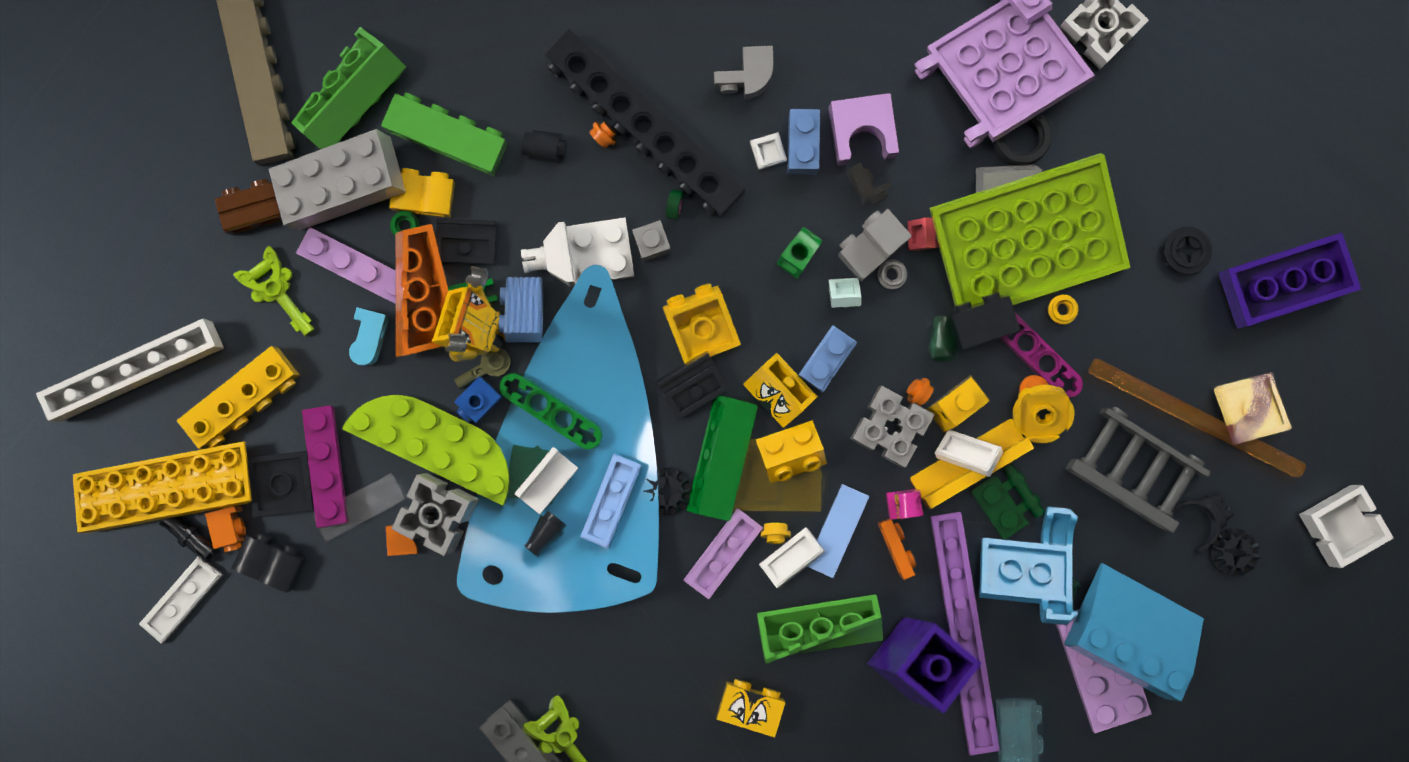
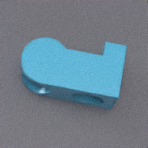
[349,307,390,366]

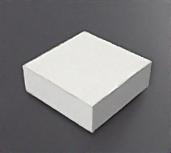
[750,132,787,170]

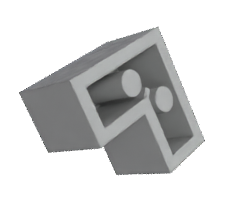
[838,209,912,282]

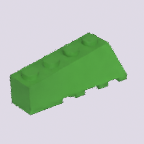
[292,27,406,149]
[757,594,883,663]

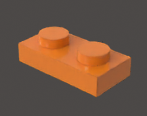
[878,519,917,580]

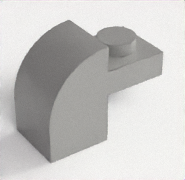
[714,46,773,100]

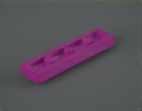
[302,405,349,529]

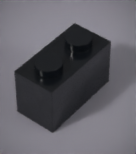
[947,292,1020,349]

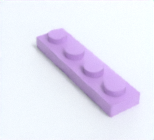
[296,227,396,304]

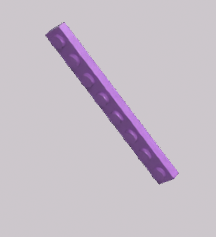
[930,512,1000,755]

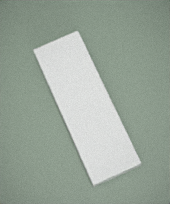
[139,557,223,644]

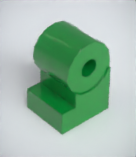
[776,227,823,279]

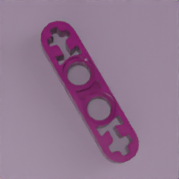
[999,313,1083,398]

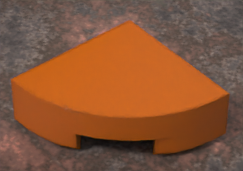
[386,526,419,556]

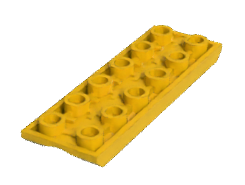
[73,442,252,533]

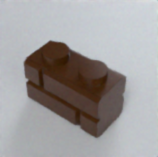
[215,179,282,235]

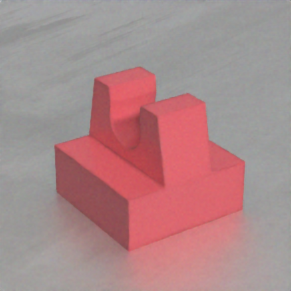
[907,218,939,251]

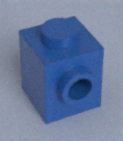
[454,376,503,424]

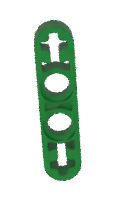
[500,373,603,449]

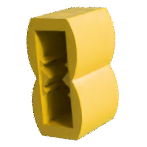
[389,168,455,218]

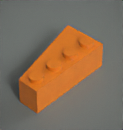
[395,224,448,357]

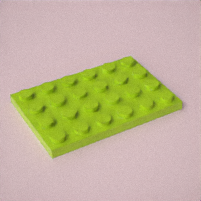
[929,153,1131,306]

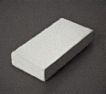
[935,430,1003,477]
[759,527,825,589]

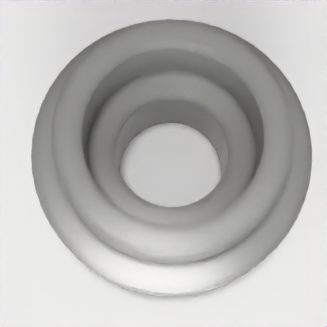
[877,259,907,289]

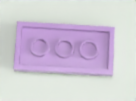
[1056,610,1151,733]

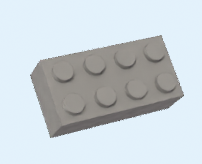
[268,129,406,231]

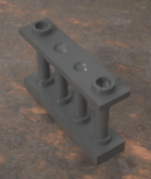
[1065,406,1211,533]
[480,699,562,762]

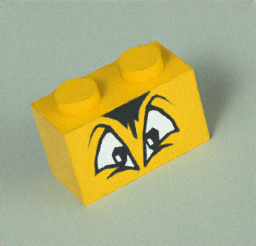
[743,353,818,428]
[717,679,786,737]

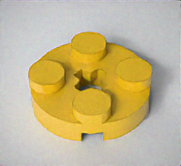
[1013,385,1075,443]

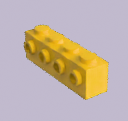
[176,346,300,449]

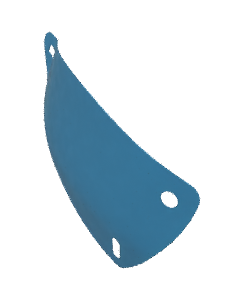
[457,265,659,613]

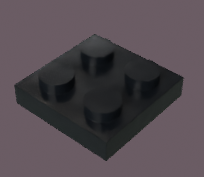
[247,451,314,517]

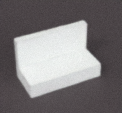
[515,447,578,515]

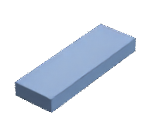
[580,454,642,549]
[807,484,869,578]

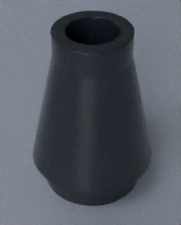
[524,511,566,557]

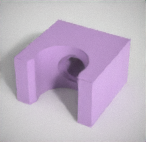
[829,93,899,166]

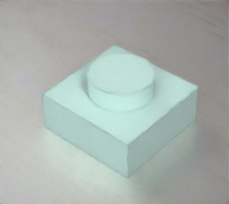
[829,278,861,308]

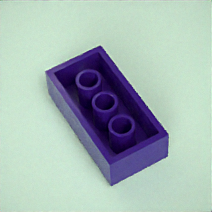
[1218,232,1361,329]

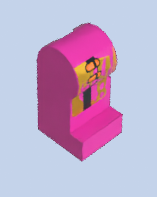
[886,489,924,519]

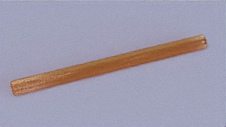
[1088,359,1306,477]

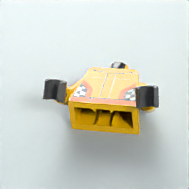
[432,266,504,362]

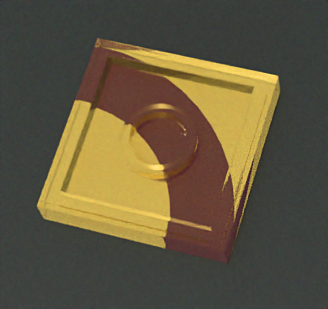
[1214,373,1292,445]

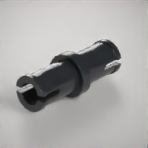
[159,516,218,563]

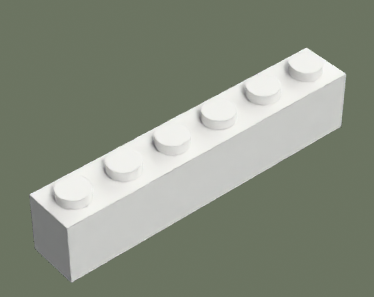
[36,319,224,422]

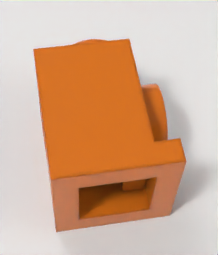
[205,506,246,552]

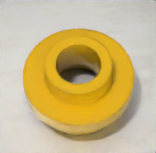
[1048,295,1078,324]
[761,523,791,544]

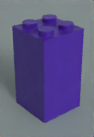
[867,617,982,713]

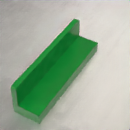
[686,396,758,521]

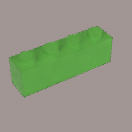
[381,93,508,177]

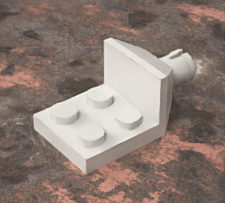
[521,218,635,287]

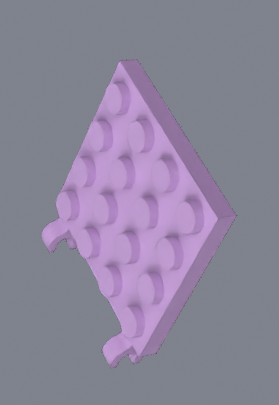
[915,0,1095,149]

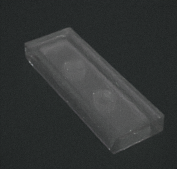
[312,473,407,542]

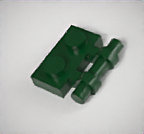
[969,462,1045,540]

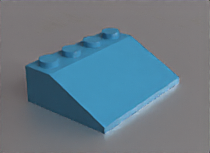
[1064,563,1204,701]

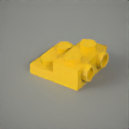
[662,284,741,364]

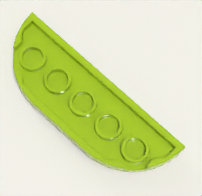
[342,395,510,506]

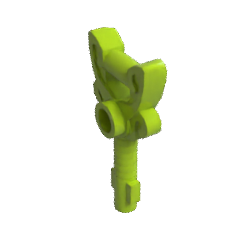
[233,246,314,337]
[522,695,588,762]

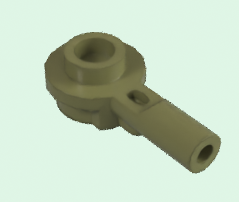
[454,348,511,389]

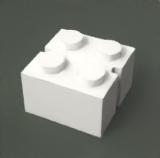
[1299,485,1393,568]

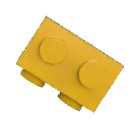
[756,420,827,483]

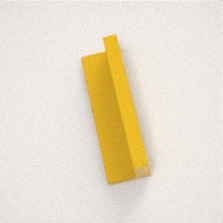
[910,419,1034,509]

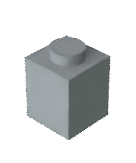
[632,220,671,262]

